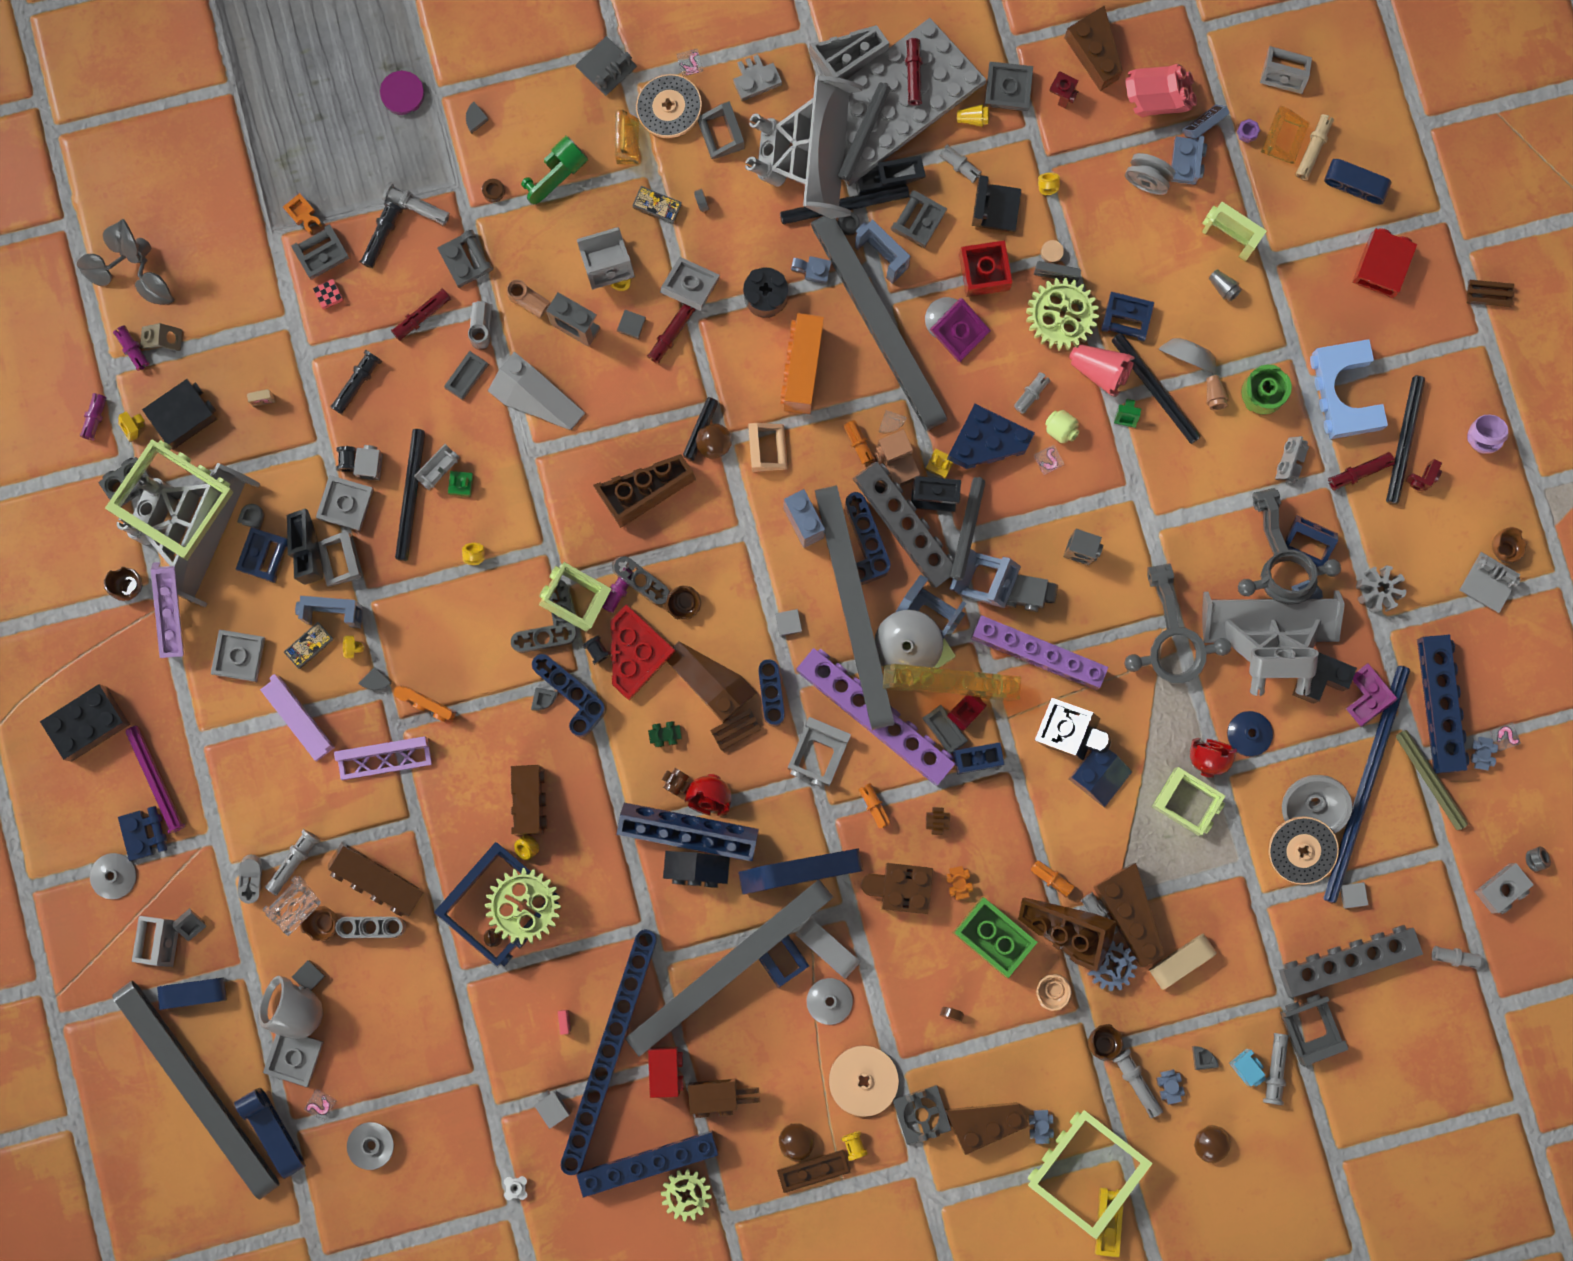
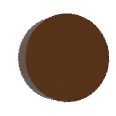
[482,179,505,202]
[940,1007,964,1022]

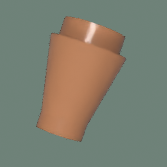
[1206,375,1229,410]

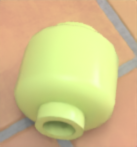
[1045,410,1080,443]

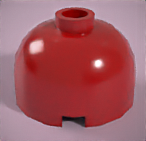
[1190,738,1237,778]
[684,774,732,816]

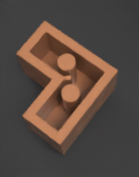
[875,430,920,487]

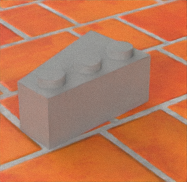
[809,25,889,80]

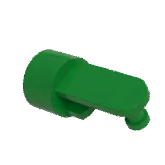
[521,135,588,205]

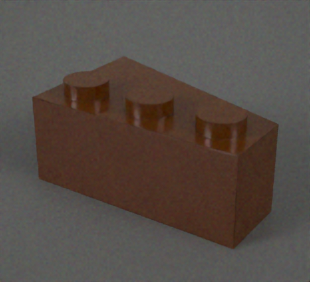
[1064,5,1122,91]
[511,765,547,836]
[945,1102,1029,1155]

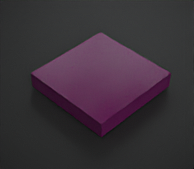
[929,298,991,362]

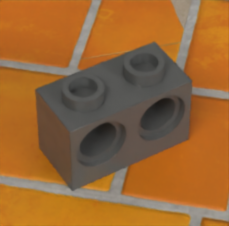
[98,457,153,507]
[1063,529,1103,566]

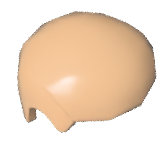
[1036,974,1072,1011]

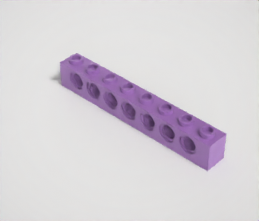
[796,648,955,786]

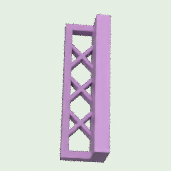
[151,562,184,658]
[260,674,335,761]
[334,736,432,780]

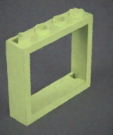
[105,439,234,561]
[1027,1110,1153,1239]

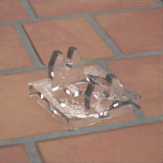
[262,876,321,936]

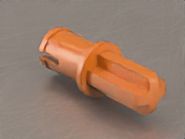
[844,420,875,465]
[858,783,890,829]
[1031,860,1074,898]

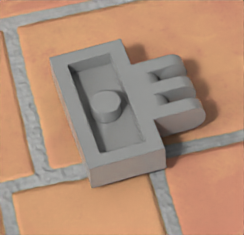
[733,54,782,101]

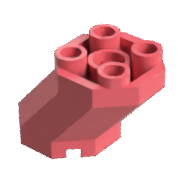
[1126,64,1197,118]

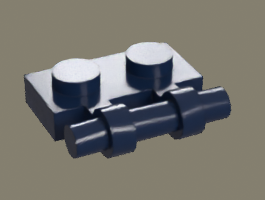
[118,806,168,861]

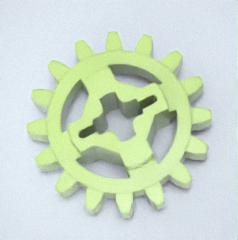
[661,1168,712,1221]

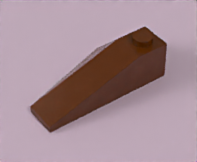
[667,641,757,723]
[1018,897,1117,972]

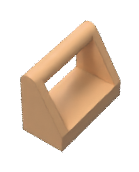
[748,423,788,472]

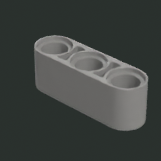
[335,917,406,938]
[795,917,860,979]

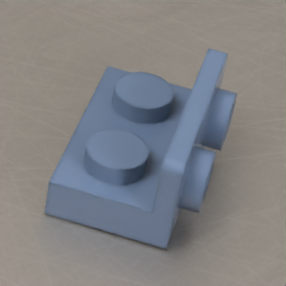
[1171,136,1207,185]

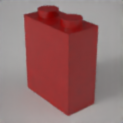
[1352,228,1417,298]

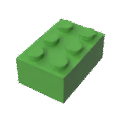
[953,897,1038,978]

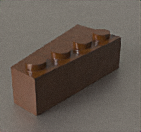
[593,454,696,528]
[327,842,423,917]

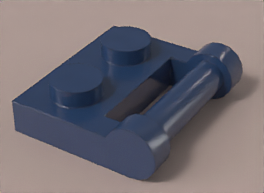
[1101,292,1154,342]
[236,527,288,583]

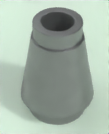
[1209,269,1242,302]

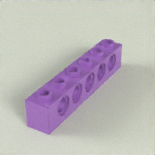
[971,615,1108,691]

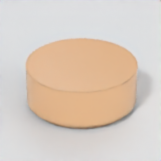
[1041,240,1064,264]

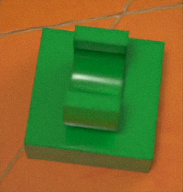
[1114,399,1141,428]
[448,471,474,497]

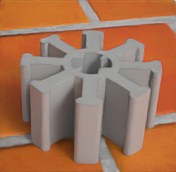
[1356,565,1406,613]

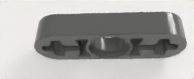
[612,556,669,604]

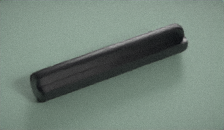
[683,397,718,461]

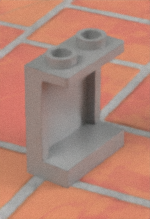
[577,227,635,290]

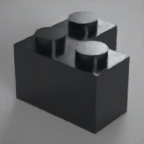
[1292,652,1357,704]
[663,851,730,888]

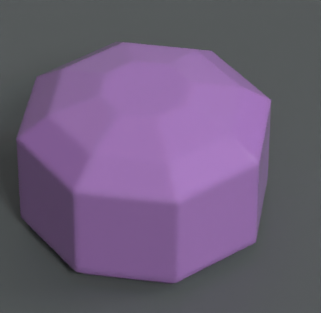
[1237,119,1260,143]

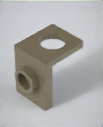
[140,323,182,351]

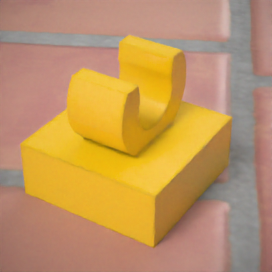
[118,411,145,442]
[925,448,953,479]

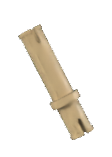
[1295,114,1334,180]

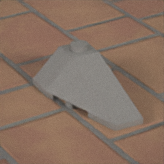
[488,352,585,430]

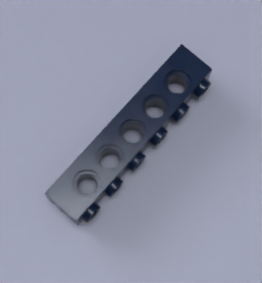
[1417,634,1469,774]
[617,802,759,861]
[576,1130,719,1197]

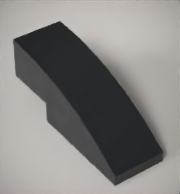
[855,155,926,195]
[287,509,324,585]

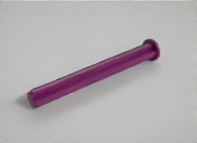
[126,726,185,834]

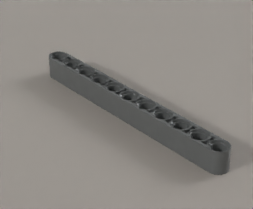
[811,216,947,431]
[815,485,894,730]
[625,880,834,1057]
[112,980,280,1200]

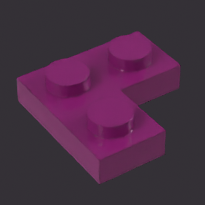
[1346,663,1398,727]

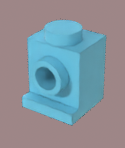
[1229,1049,1266,1087]

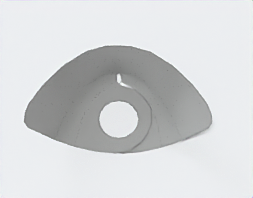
[1159,338,1217,375]

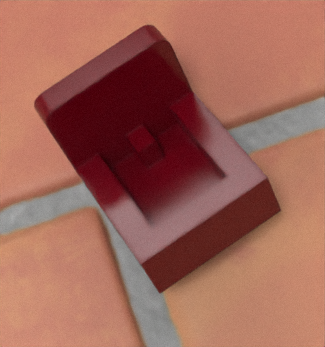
[1049,71,1079,108]
[1406,459,1442,491]
[947,691,987,731]

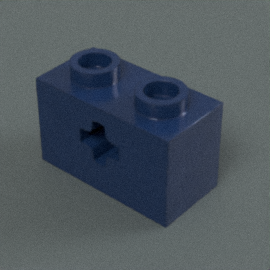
[953,742,1005,775]

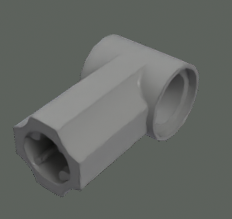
[468,301,492,350]

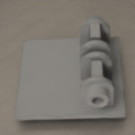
[1459,552,1521,613]

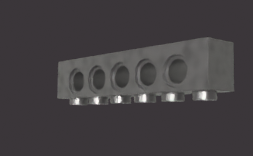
[852,462,954,587]
[1279,925,1423,997]

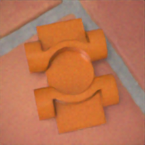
[946,866,973,900]

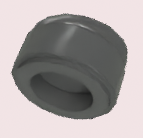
[1525,846,1551,872]

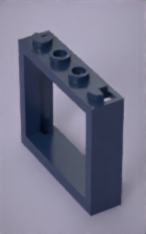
[434,842,559,968]

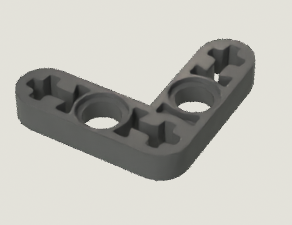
[511,580,576,653]

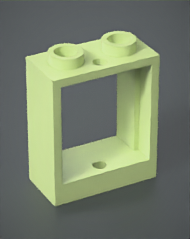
[539,562,611,631]
[1152,767,1225,836]

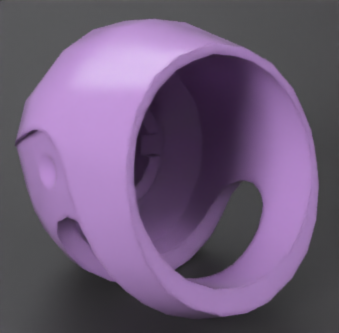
[1467,414,1508,454]

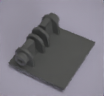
[575,36,637,96]

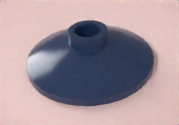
[1227,711,1273,757]

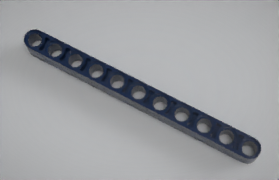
[560,929,657,1175]

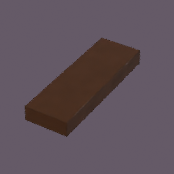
[777,1149,851,1193]

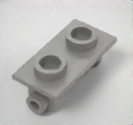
[1275,436,1309,484]
[414,444,460,490]

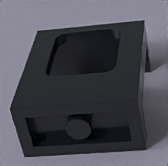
[911,476,961,512]

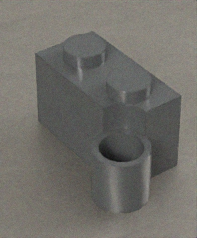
[1005,575,1059,612]

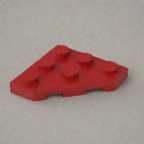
[611,604,676,701]

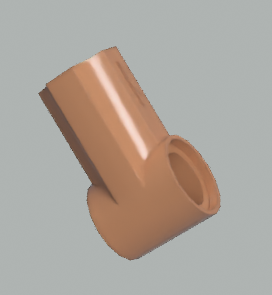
[507,280,551,319]

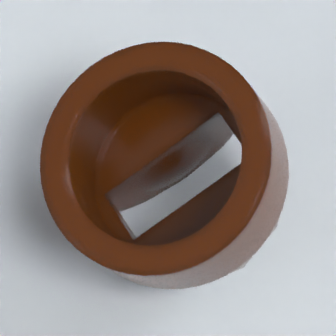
[484,928,502,947]

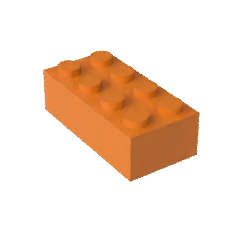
[780,313,824,414]

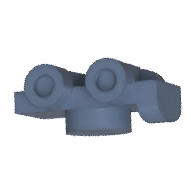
[1471,737,1498,771]
[1156,1069,1185,1105]
[1029,1110,1054,1144]

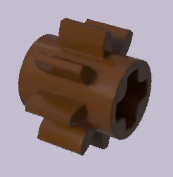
[662,768,690,796]
[926,807,950,835]

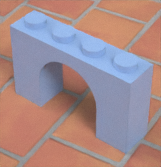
[1310,339,1388,439]

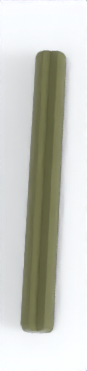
[1396,730,1468,830]

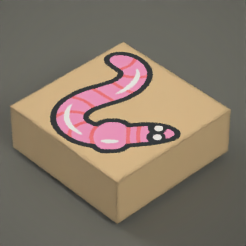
[247,389,275,407]

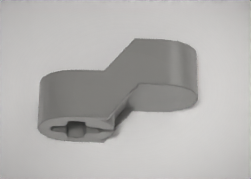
[238,854,262,904]

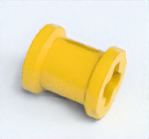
[841,1131,868,1161]

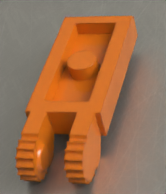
[393,685,457,722]

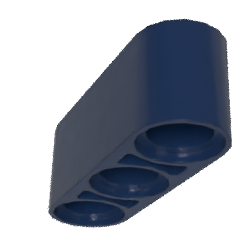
[1324,159,1392,205]
[758,659,785,727]
[157,977,227,1010]

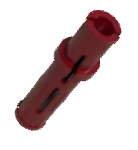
[905,38,923,106]
[391,288,451,341]
[647,303,696,364]
[1328,452,1395,491]

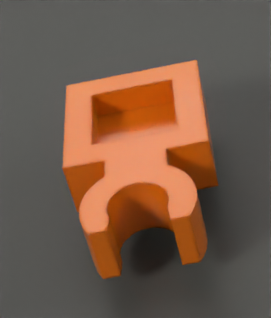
[283,193,322,235]

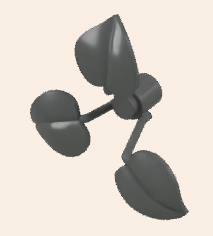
[77,219,175,305]

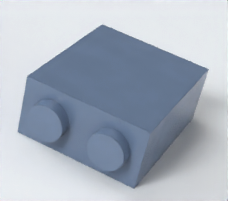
[783,489,825,548]

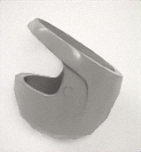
[259,976,323,1039]

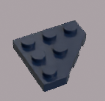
[947,404,1035,469]

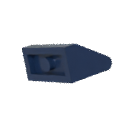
[1285,515,1338,567]
[759,935,809,988]

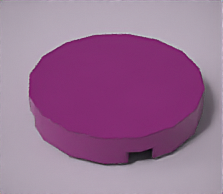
[380,70,425,115]

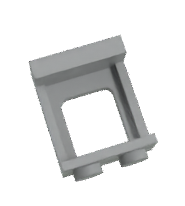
[788,717,851,788]

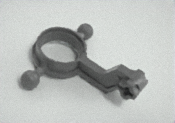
[1238,488,1341,605]
[1124,563,1231,683]

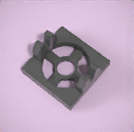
[893,1085,951,1145]

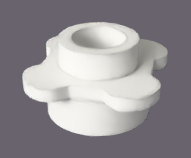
[504,1176,527,1200]

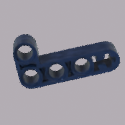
[845,492,891,585]
[532,654,606,737]
[234,1088,306,1179]

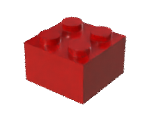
[959,240,1012,297]
[648,1047,684,1098]

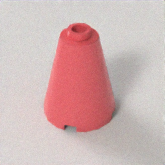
[1069,345,1135,397]

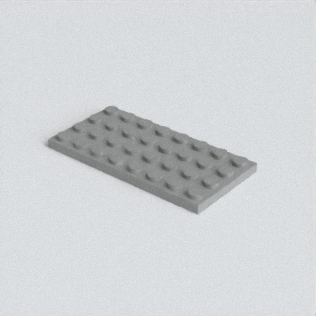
[843,18,986,186]

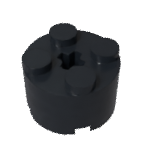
[743,267,788,318]

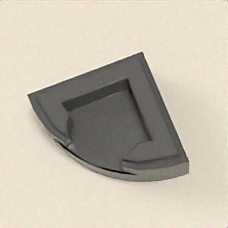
[466,102,488,134]
[358,667,392,690]
[531,687,559,711]
[1192,1046,1219,1070]

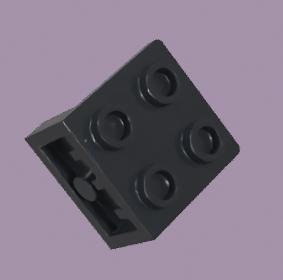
[972,175,1021,232]

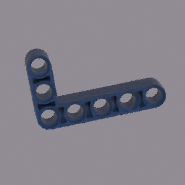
[738,848,863,895]

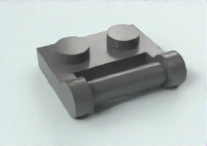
[890,191,947,248]
[291,224,350,280]
[437,230,493,288]

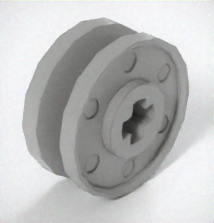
[1125,153,1176,195]

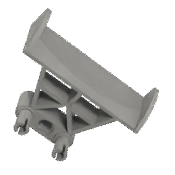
[745,76,863,219]
[117,463,260,607]
[1202,591,1345,696]

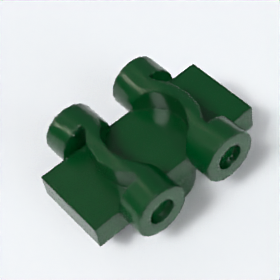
[648,721,682,747]

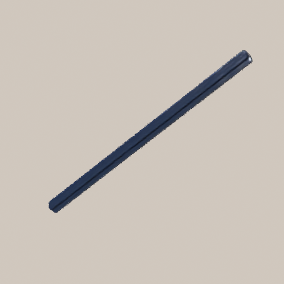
[1323,666,1410,903]

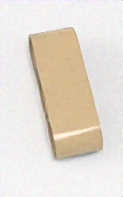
[1149,933,1217,990]

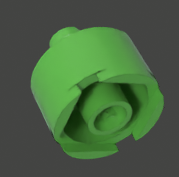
[1241,364,1292,414]

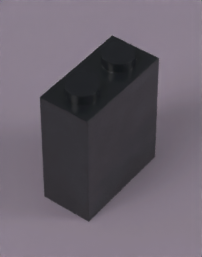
[142,379,217,450]

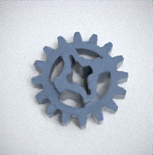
[1087,941,1137,991]

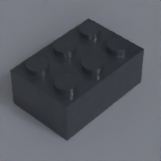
[40,684,130,762]

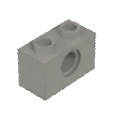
[1474,863,1534,914]

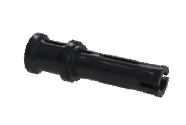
[360,201,403,269]
[330,350,382,415]

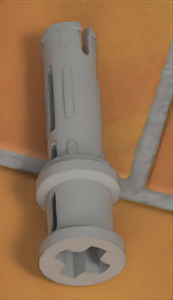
[382,182,450,226]
[265,829,320,896]
[1263,1033,1289,1106]
[1112,1049,1163,1118]

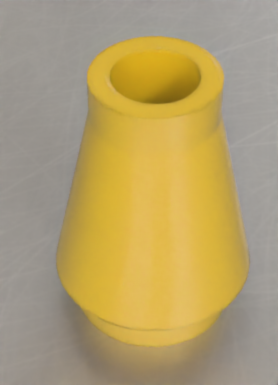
[957,105,989,127]

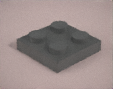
[984,62,1033,111]

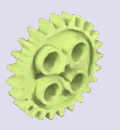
[1026,278,1099,351]
[485,868,561,945]

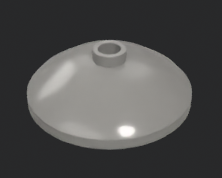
[875,610,943,678]
[1282,775,1352,834]

